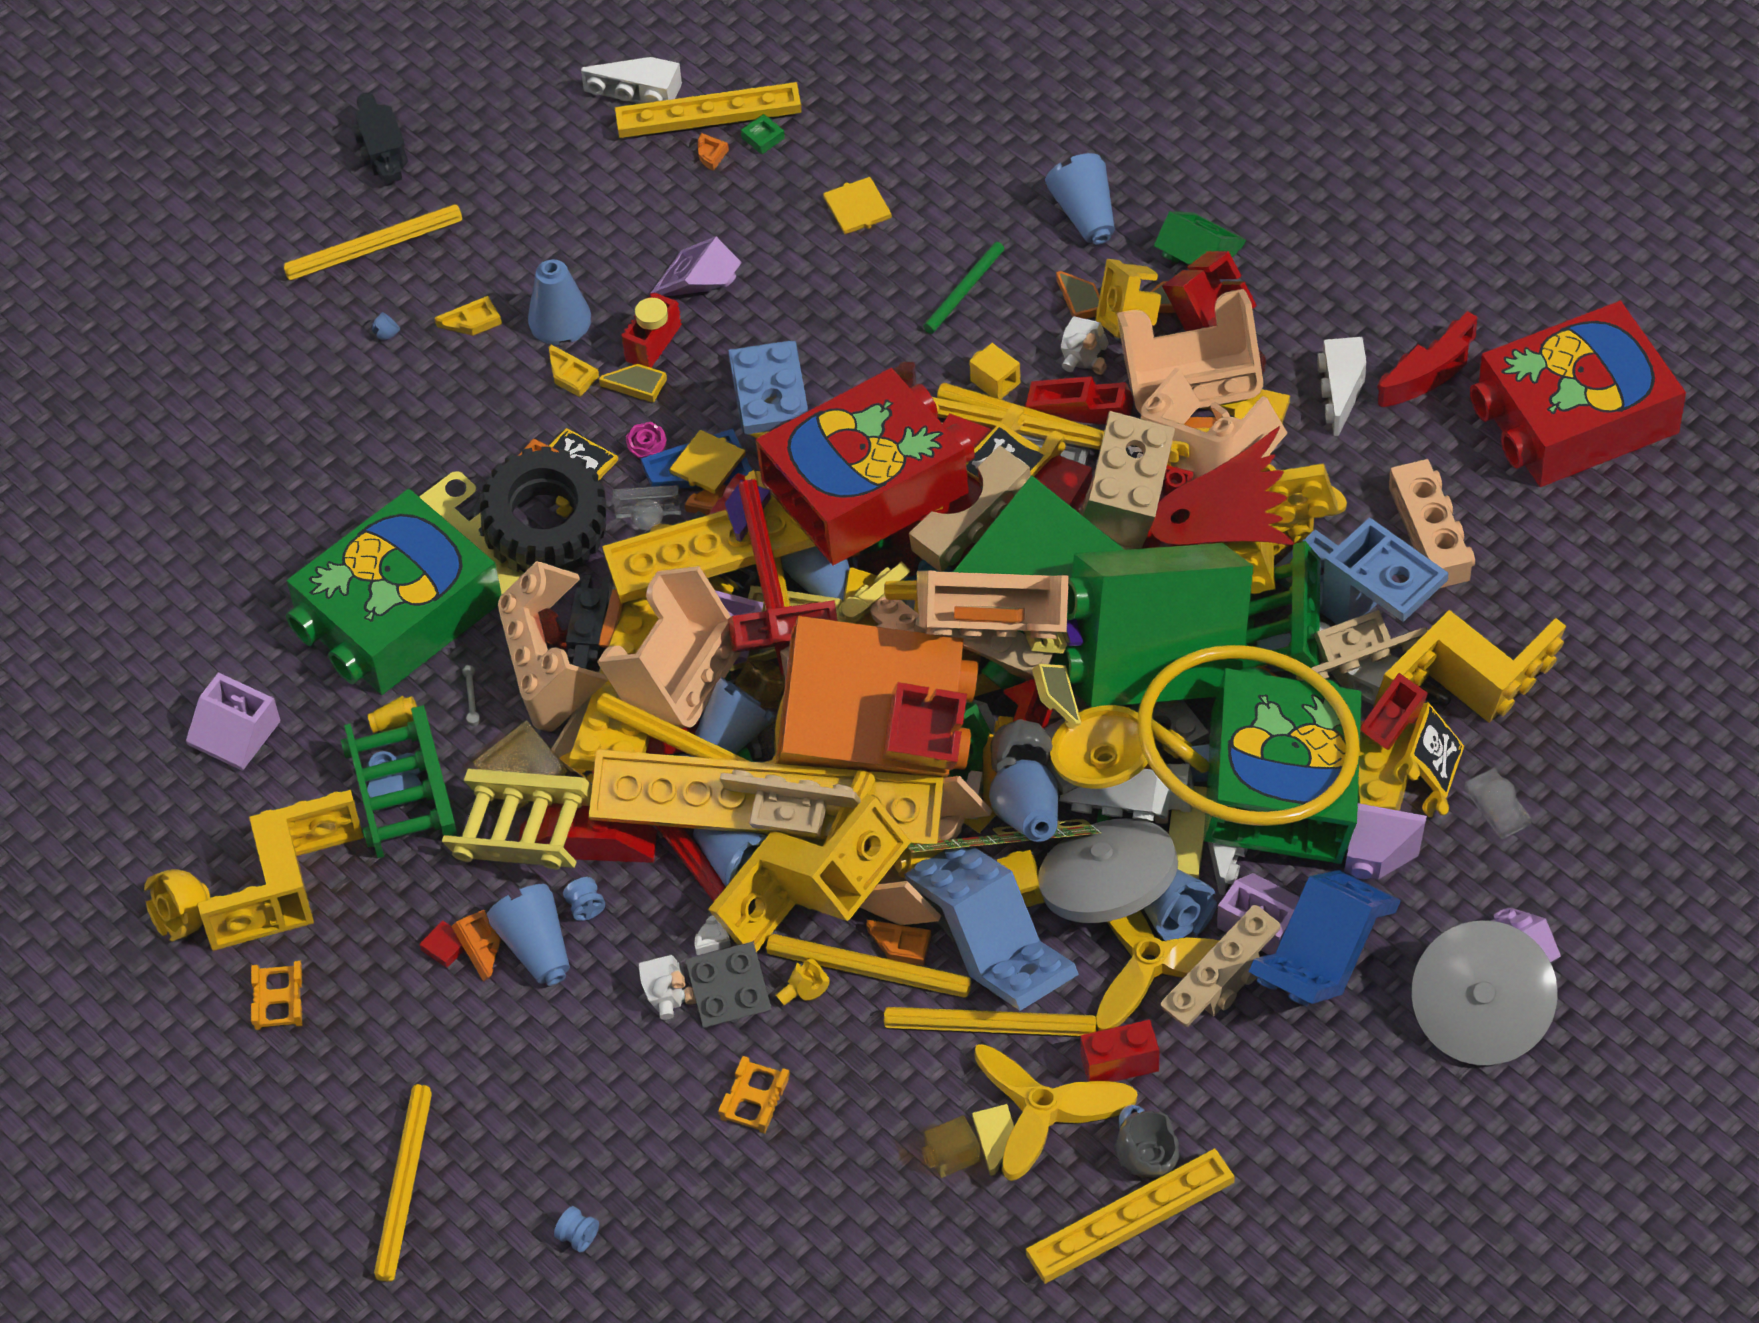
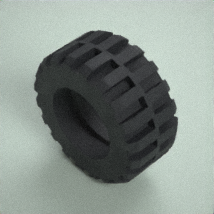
[480,447,606,572]

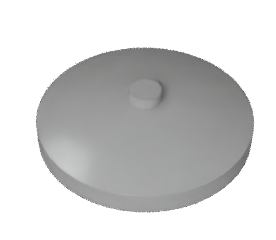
[1038,818,1178,923]
[1412,921,1557,1065]

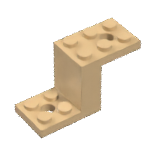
[1080,411,1175,550]

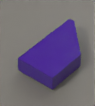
[725,480,772,542]

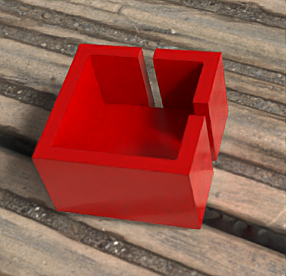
[1162,251,1257,331]
[883,682,967,770]

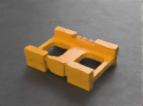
[251,961,302,1030]
[718,1056,790,1134]

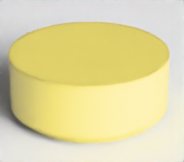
[635,298,668,330]

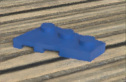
[641,428,752,490]

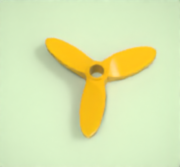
[1096,911,1220,1031]
[974,1044,1138,1181]

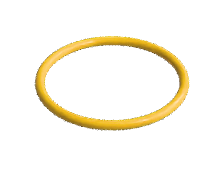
[1138,645,1360,826]

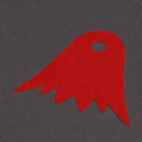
[1150,426,1294,545]

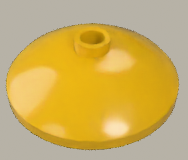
[1050,705,1155,789]

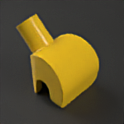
[776,958,830,1006]

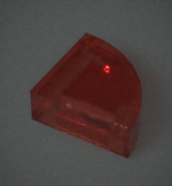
[893,362,916,388]
[538,608,568,649]

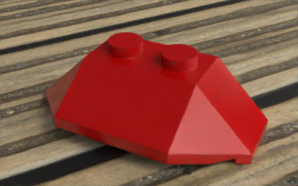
[518,803,657,863]

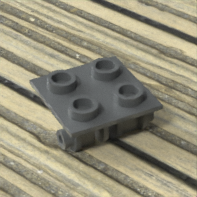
[685,941,772,1028]

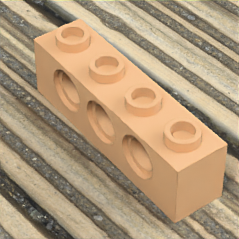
[1389,459,1475,588]

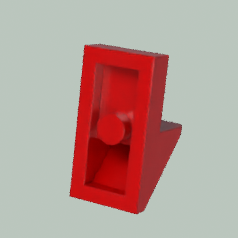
[1360,673,1428,750]
[1004,679,1053,728]

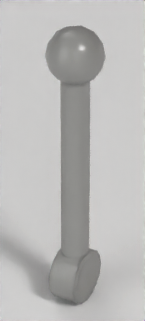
[462,665,480,726]

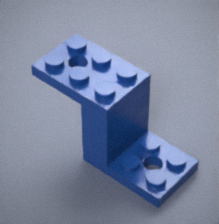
[1248,870,1401,1006]

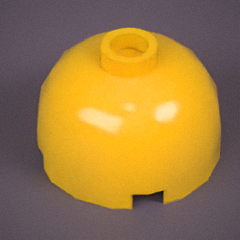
[144,869,210,941]

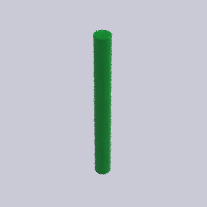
[923,242,1005,334]

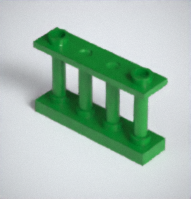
[1243,541,1321,668]
[341,705,458,858]

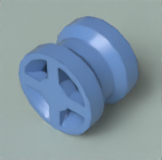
[563,877,606,921]
[554,1206,599,1252]

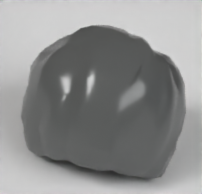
[990,719,1053,773]
[1114,1110,1179,1178]

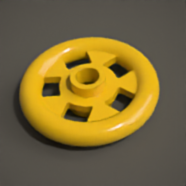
[1152,719,1210,773]

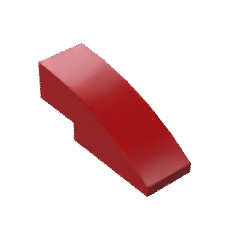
[1025,376,1134,424]
[728,600,838,653]

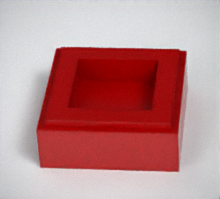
[420,920,465,968]

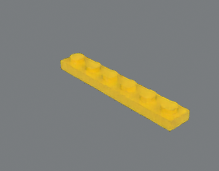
[615,82,802,138]
[1026,1148,1235,1284]

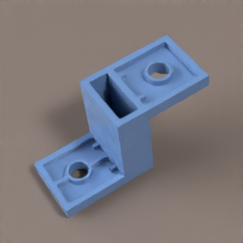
[728,340,808,435]
[1274,517,1448,625]
[904,846,1079,1011]

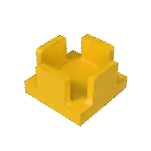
[1095,259,1161,338]

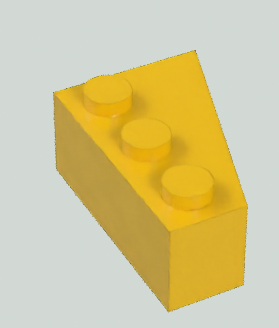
[1358,720,1417,811]

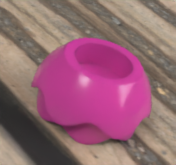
[626,422,667,459]

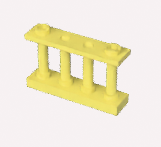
[442,769,592,870]

